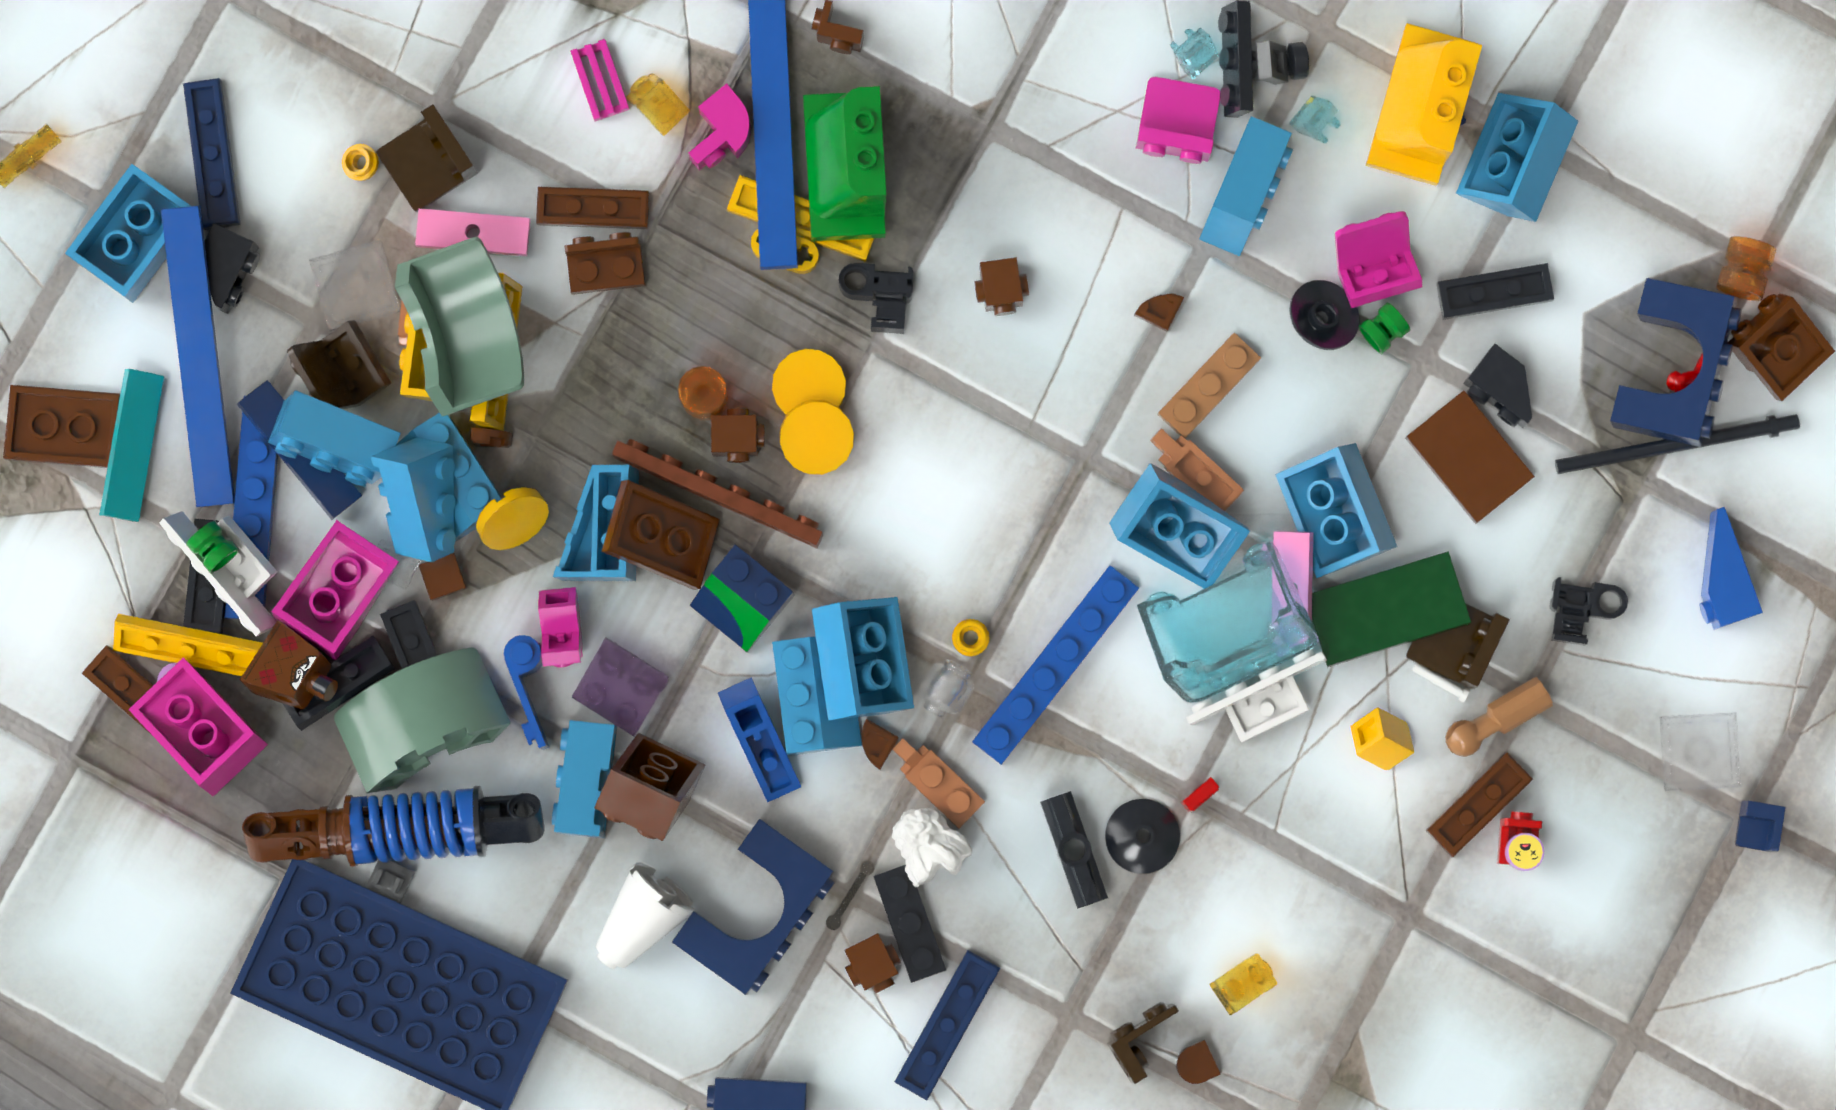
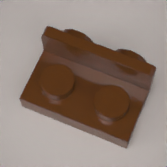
[564,232,645,295]

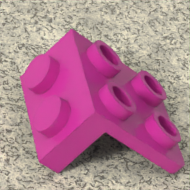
[1135,77,1220,164]
[1335,211,1422,308]

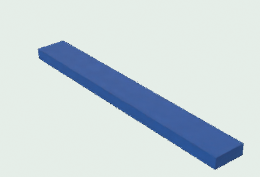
[748,0,798,270]
[161,205,235,507]

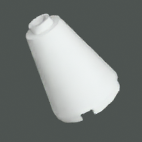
[596,863,695,969]

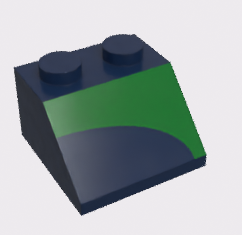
[690,544,795,653]

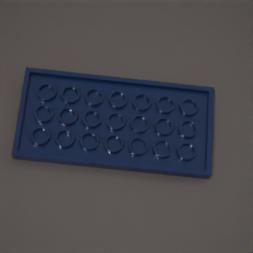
[230,859,568,1110]

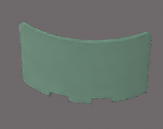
[395,237,524,417]
[334,647,511,793]

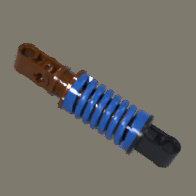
[242,786,545,867]

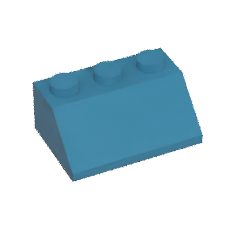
[1456,93,1578,222]
[396,413,502,542]
[1275,443,1397,578]
[772,636,862,756]

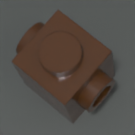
[974,257,1029,316]
[711,408,765,463]
[844,933,902,994]

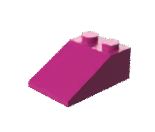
[271,520,399,660]
[128,657,268,797]

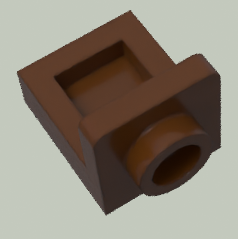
[812,0,864,54]

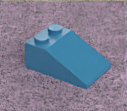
[1109,463,1250,591]

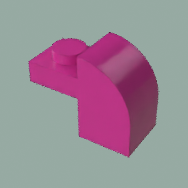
[688,83,751,171]
[538,587,583,668]

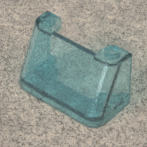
[1137,541,1319,703]

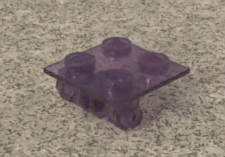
[572,637,669,737]

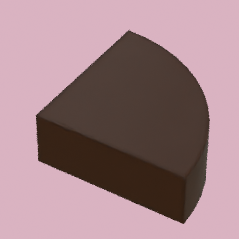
[1134,294,1184,332]
[471,428,512,448]
[861,719,899,770]

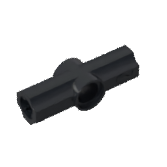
[1040,791,1108,909]

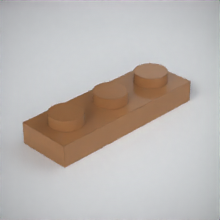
[1157,333,1261,439]

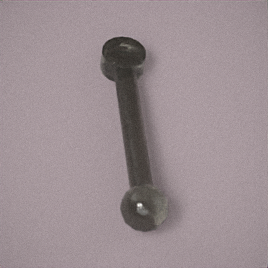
[826,861,875,930]

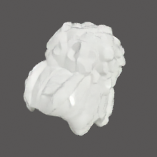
[892,807,972,887]

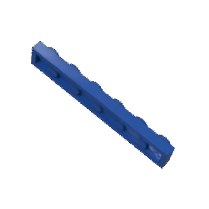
[224,396,278,620]
[972,566,1139,765]

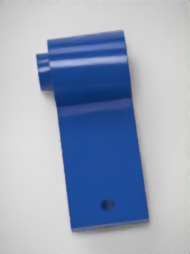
[503,635,550,750]

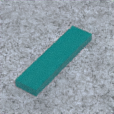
[99,369,164,522]

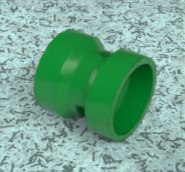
[1358,302,1411,355]
[186,521,239,574]

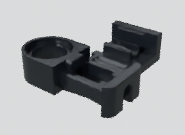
[839,263,914,334]
[1549,577,1628,646]

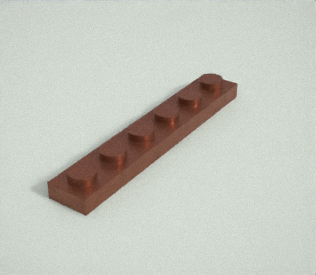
[612,439,823,549]

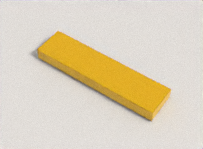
[727,175,875,262]
[113,614,263,676]

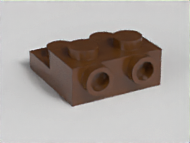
[1727,293,1835,401]

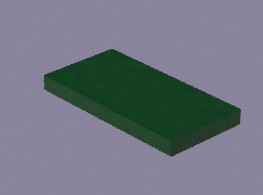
[1312,551,1471,668]

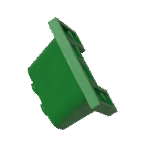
[803,86,886,242]

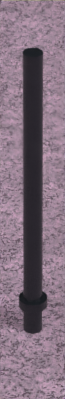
[1555,414,1800,474]

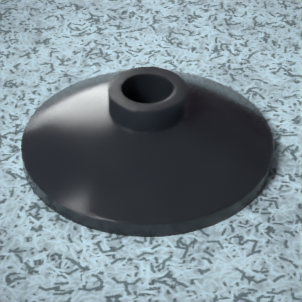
[1289,280,1360,350]
[1105,799,1180,874]

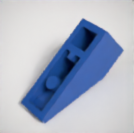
[1699,507,1763,630]
[718,677,801,803]

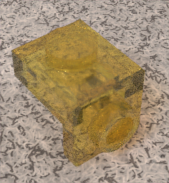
[626,73,690,136]
[1209,953,1277,1015]

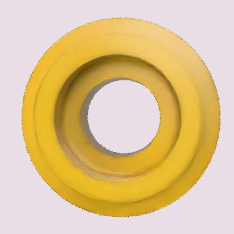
[342,144,379,181]
[952,619,989,657]

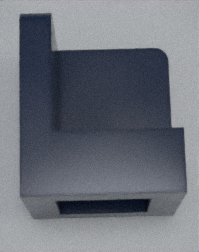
[1735,800,1786,852]

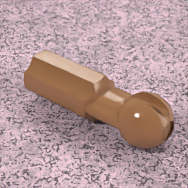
[1445,677,1553,757]

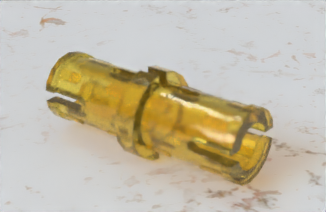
[0,124,62,189]

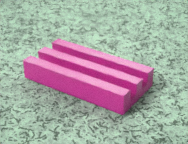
[570,39,630,122]

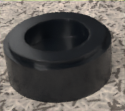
[1286,42,1309,80]

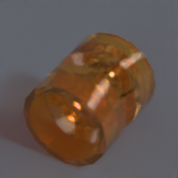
[1716,236,1777,301]
[678,366,729,421]

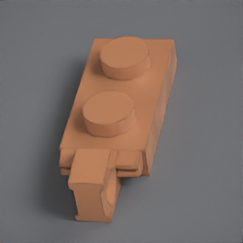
[1150,428,1244,511]
[892,738,985,829]

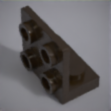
[376,104,478,212]
[1406,603,1510,690]
[1107,1002,1179,1084]

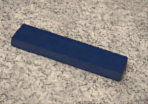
[183,78,241,230]
[237,380,362,520]
[894,950,1000,1100]

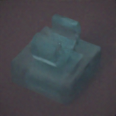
[1170,27,1220,80]
[1289,95,1341,143]

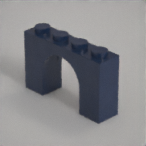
[1610,278,1742,447]
[672,819,835,995]
[707,1077,807,1110]

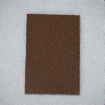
[3,385,120,468]
[1405,390,1535,524]
[601,480,720,590]

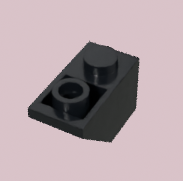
[204,223,260,314]
[1463,344,1532,428]

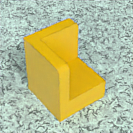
[1350,707,1414,770]

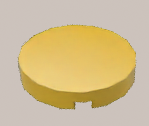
[772,349,846,415]
[779,400,854,475]
[476,487,549,550]

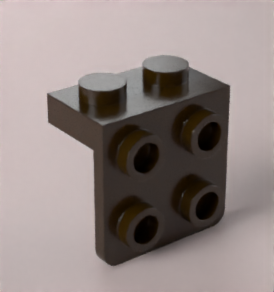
[287,320,392,409]

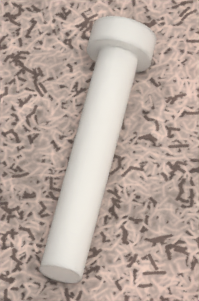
[1412,663,1471,703]

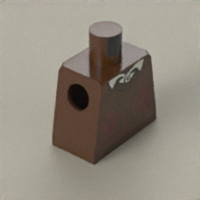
[240,620,338,709]

